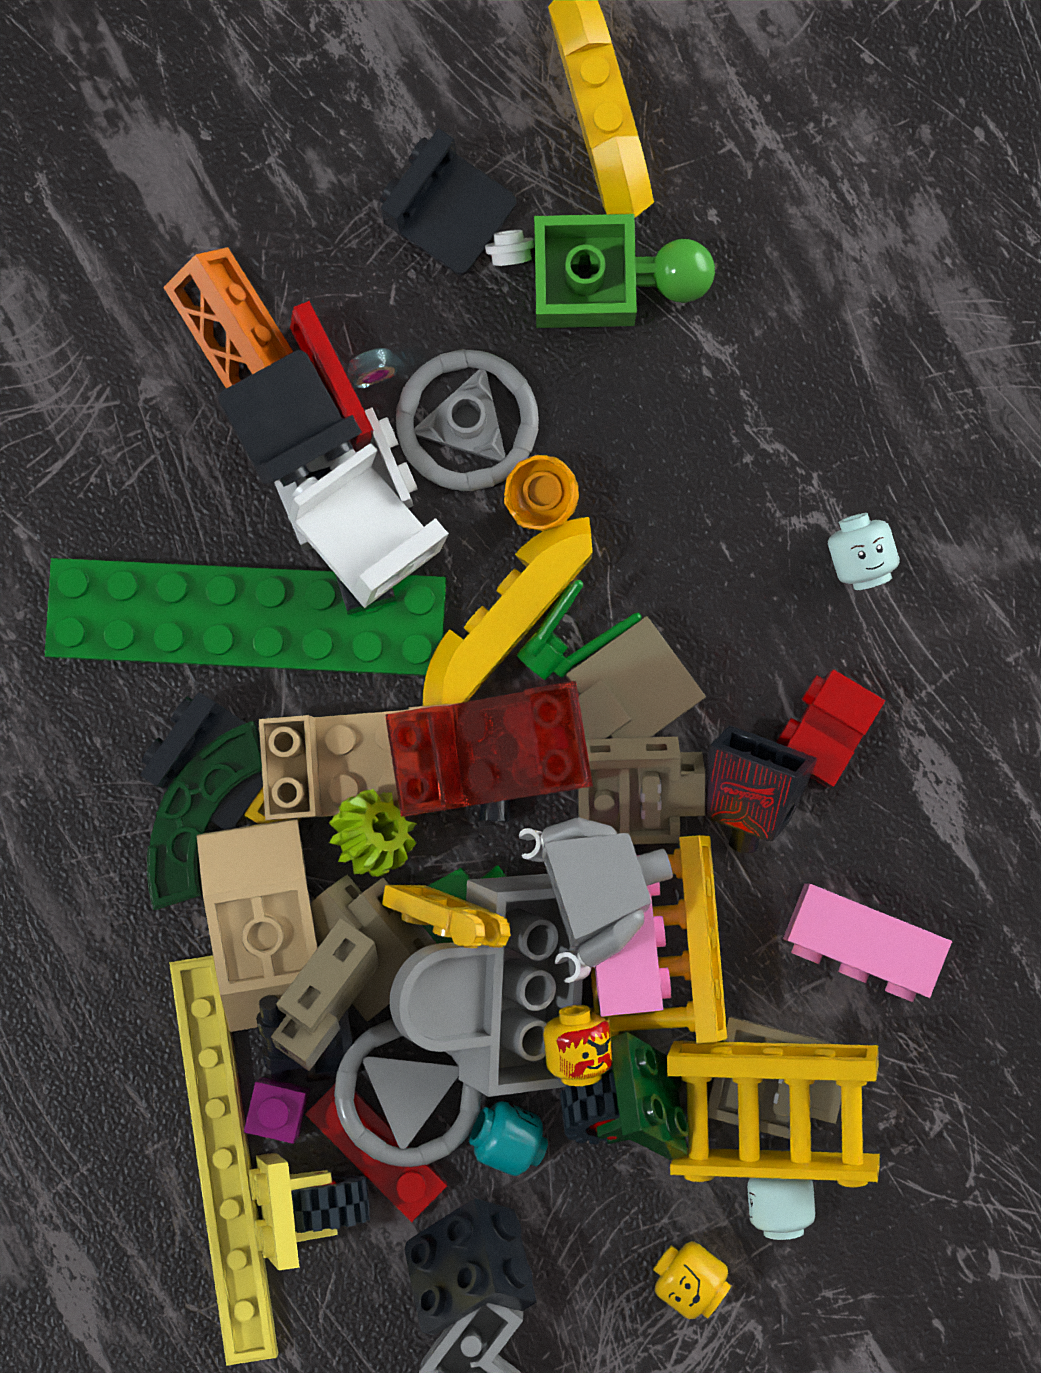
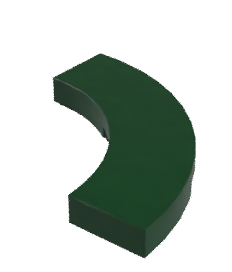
[147,721,262,911]

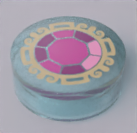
[347,348,399,388]

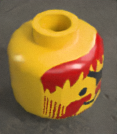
[543,1005,612,1086]

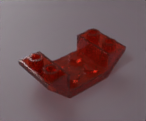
[385,681,593,817]

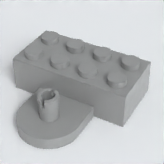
[390,874,583,1097]

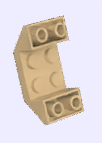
[259,703,468,820]
[197,818,318,1032]

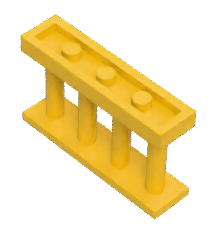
[590,835,727,1043]
[667,1041,880,1187]

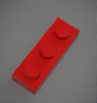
[305,1084,448,1222]

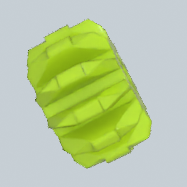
[329,789,417,877]

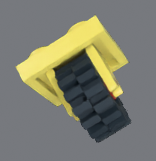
[249,1153,371,1270]

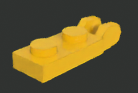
[382,885,511,948]

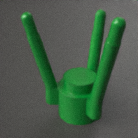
[516,580,642,680]

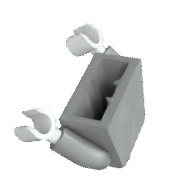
[519,817,673,983]

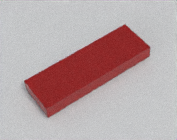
[290,301,374,452]

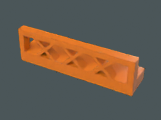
[163,247,293,388]

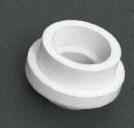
[485,230,535,266]

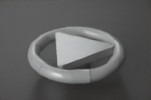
[396,349,539,491]
[334,1019,482,1167]

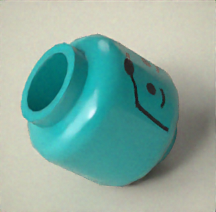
[469,1101,548,1176]

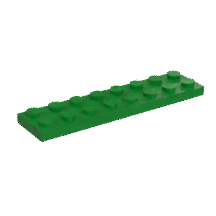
[45,558,446,676]

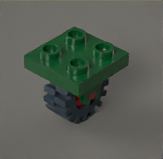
[560,1032,689,1160]

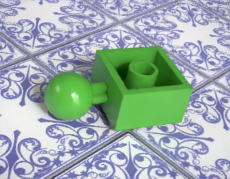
[534,214,715,328]

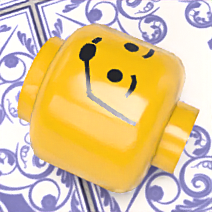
[653,1242,731,1319]

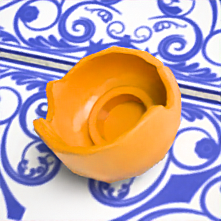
[504,455,579,531]

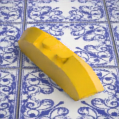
[548,0,654,218]
[423,517,592,707]

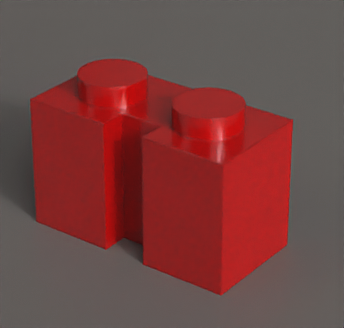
[776,669,885,788]

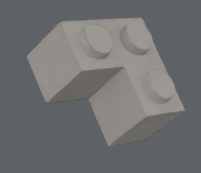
[419,1303,523,1373]

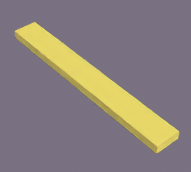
[169,955,278,1366]

